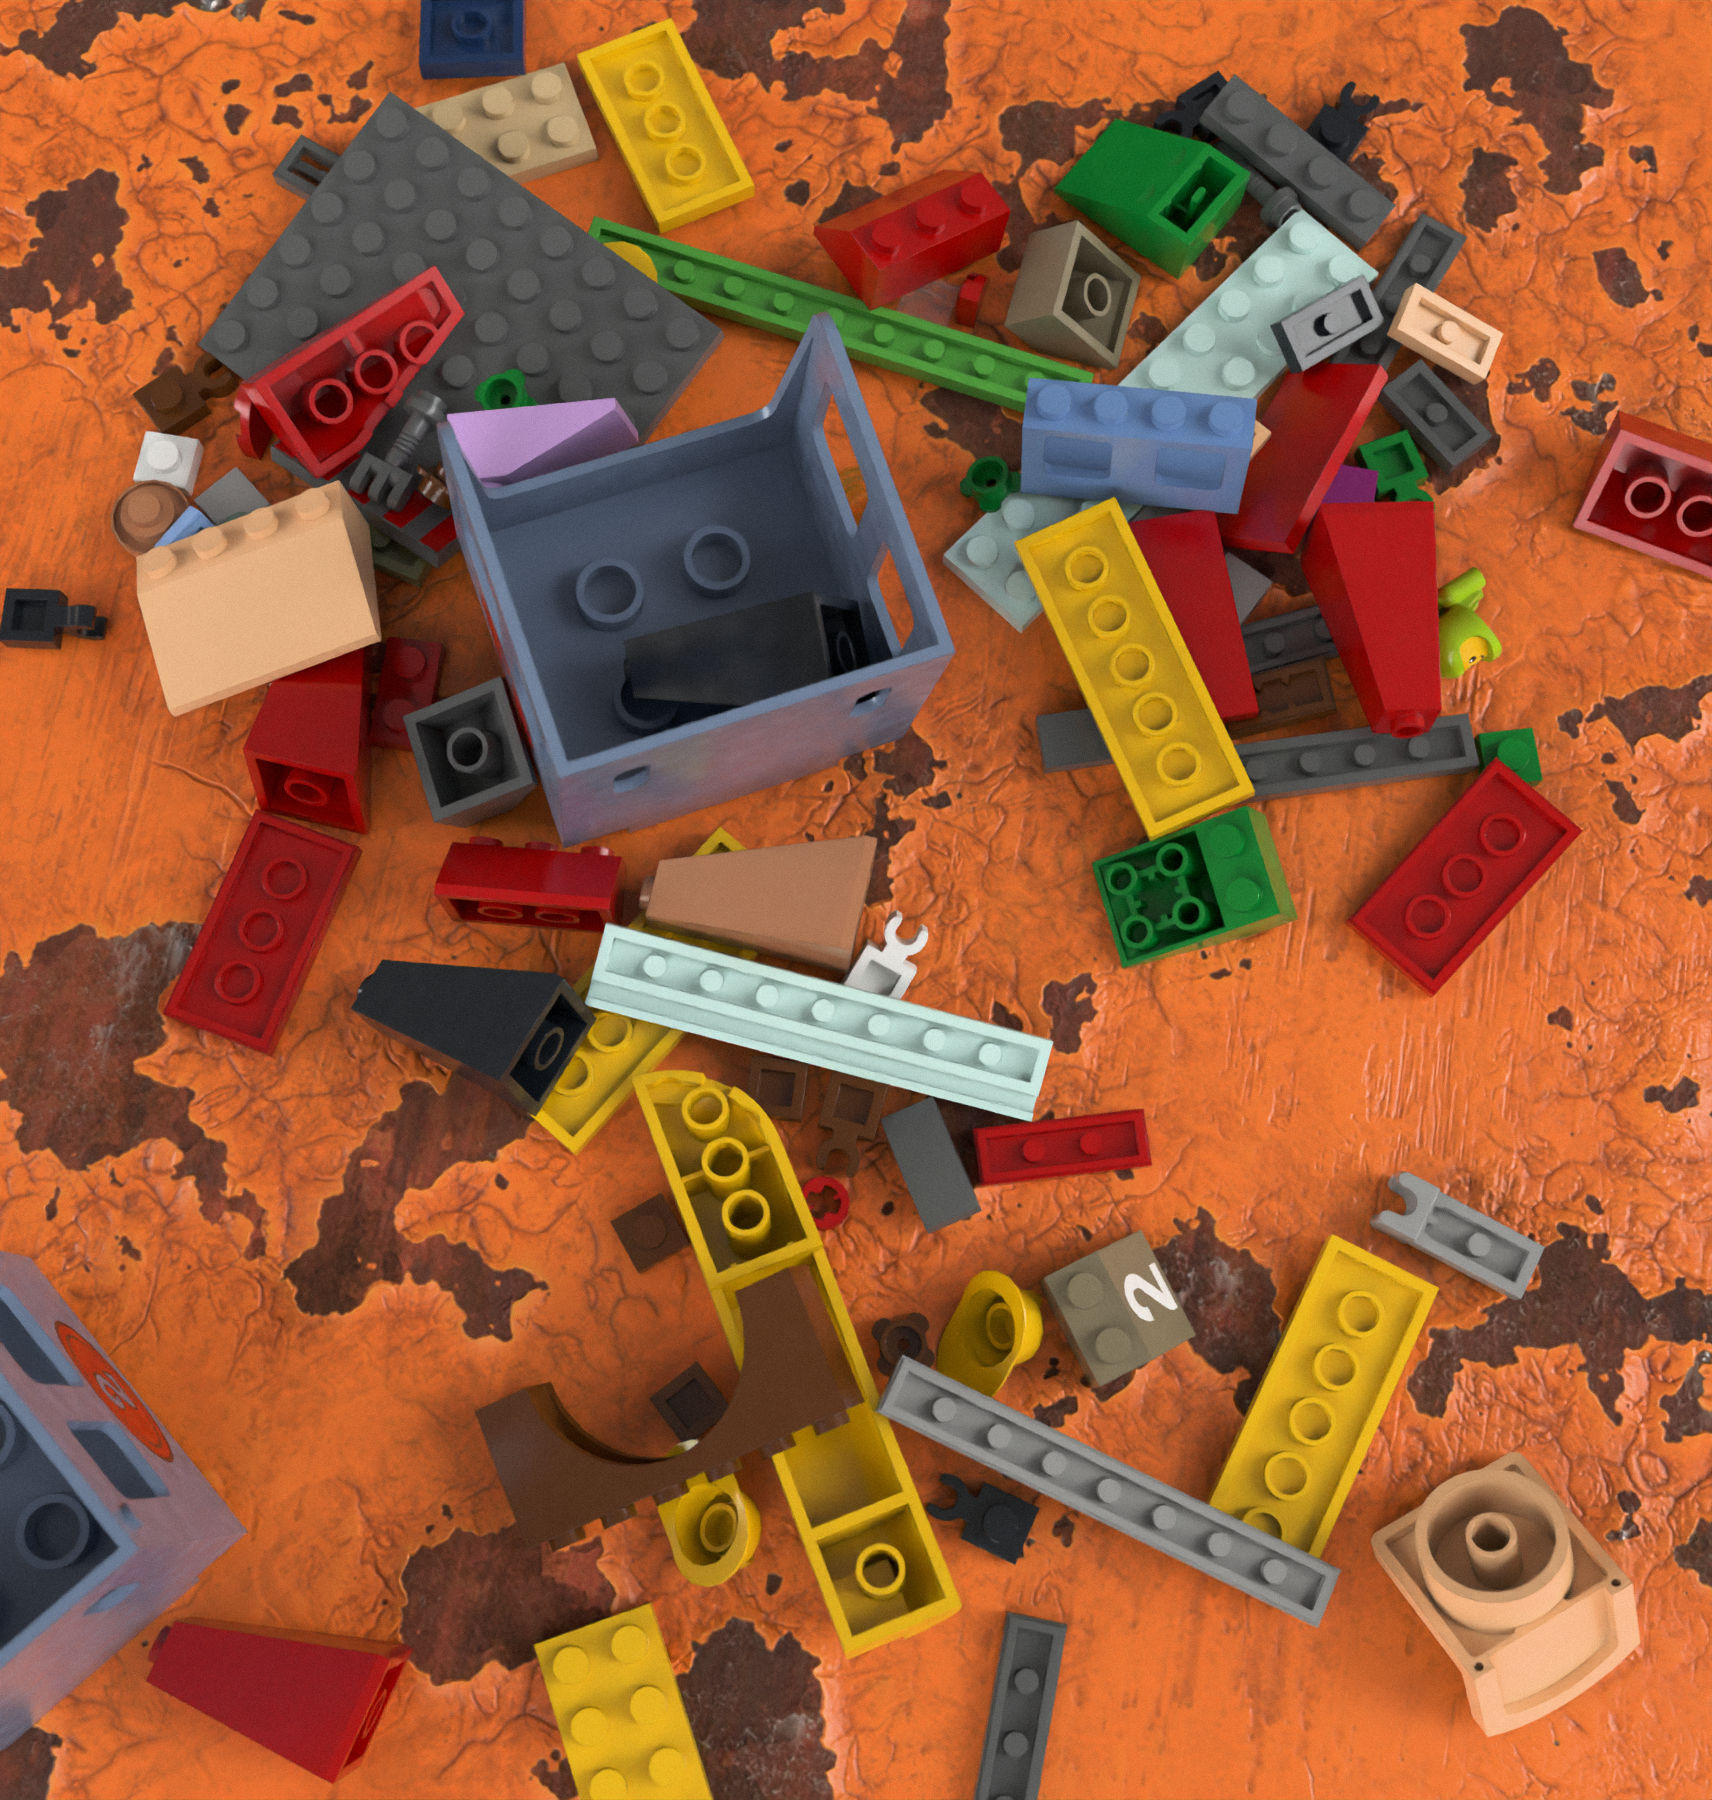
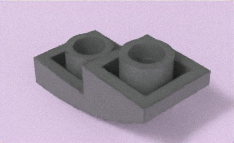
[880,1096,982,1234]

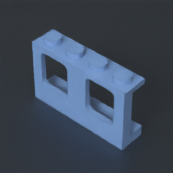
[1021,377,1257,514]

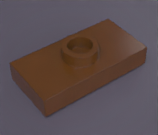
[1224,656,1338,741]

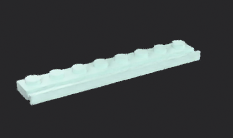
[585,922,1053,1122]

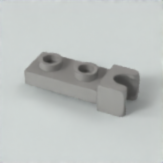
[1369,1171,1545,1300]

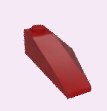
[240,265,465,479]

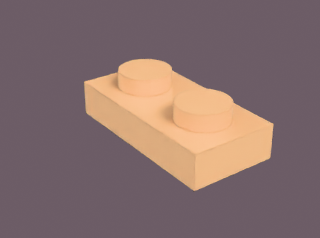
[1387,283,1503,385]

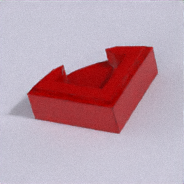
[955,272,989,328]
[234,385,274,460]

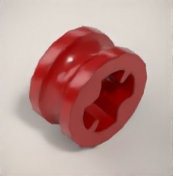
[801,1176,850,1231]

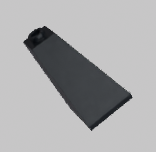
[623,591,876,707]
[351,960,597,1117]

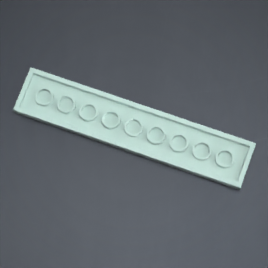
[942,208,1379,633]

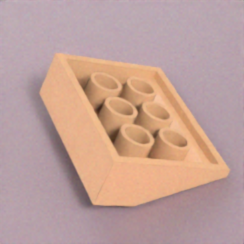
[136,480,382,717]

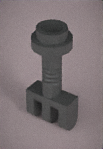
[1212,140,1301,229]
[349,390,448,513]

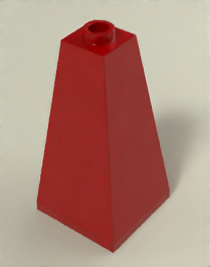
[1300,501,1442,739]
[242,644,373,835]
[146,1617,413,1784]

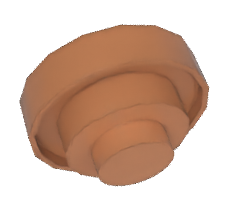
[110,480,191,557]

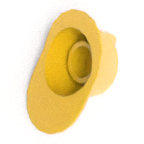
[937,1270,1043,1398]
[657,1439,762,1587]

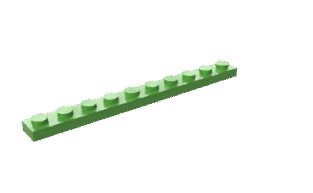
[588,216,1094,413]

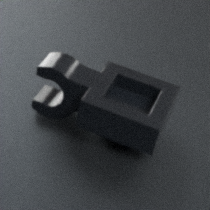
[0,588,108,649]

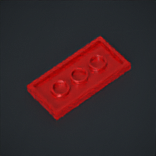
[1215,363,1389,554]
[1128,510,1259,723]
[1345,757,1583,998]
[163,809,363,1057]

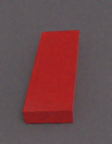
[972,1108,1152,1188]

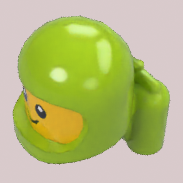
[1438,567,1502,679]

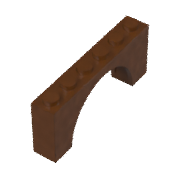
[475,1264,865,1552]

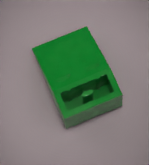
[1054,119,1251,280]
[1091,806,1298,969]

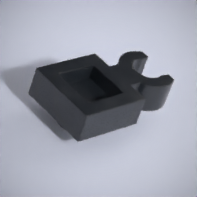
[1153,71,1228,144]
[1306,81,1379,166]
[926,1473,1039,1564]

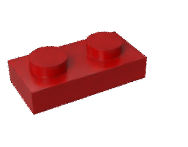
[369,636,446,752]

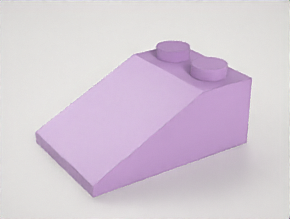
[447,398,638,488]

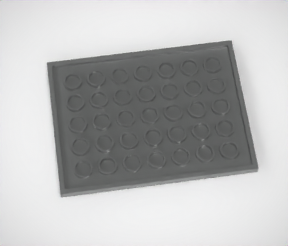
[198,91,725,489]

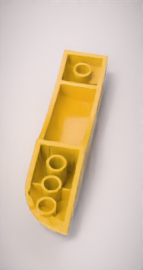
[631,1070,962,1660]

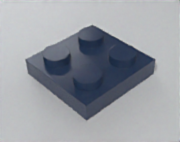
[419,0,526,80]

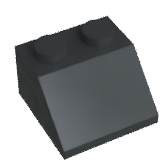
[403,676,538,828]

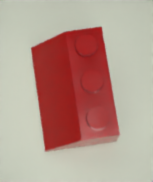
[813,169,1011,311]
[1572,410,1712,578]
[434,836,627,934]

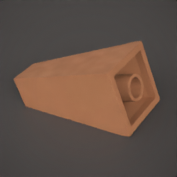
[639,835,878,974]

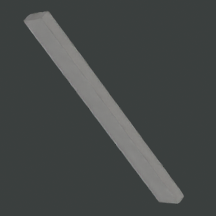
[875,1355,1341,1628]

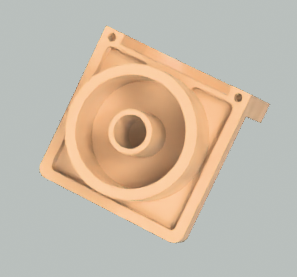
[1371,1452,1640,1737]

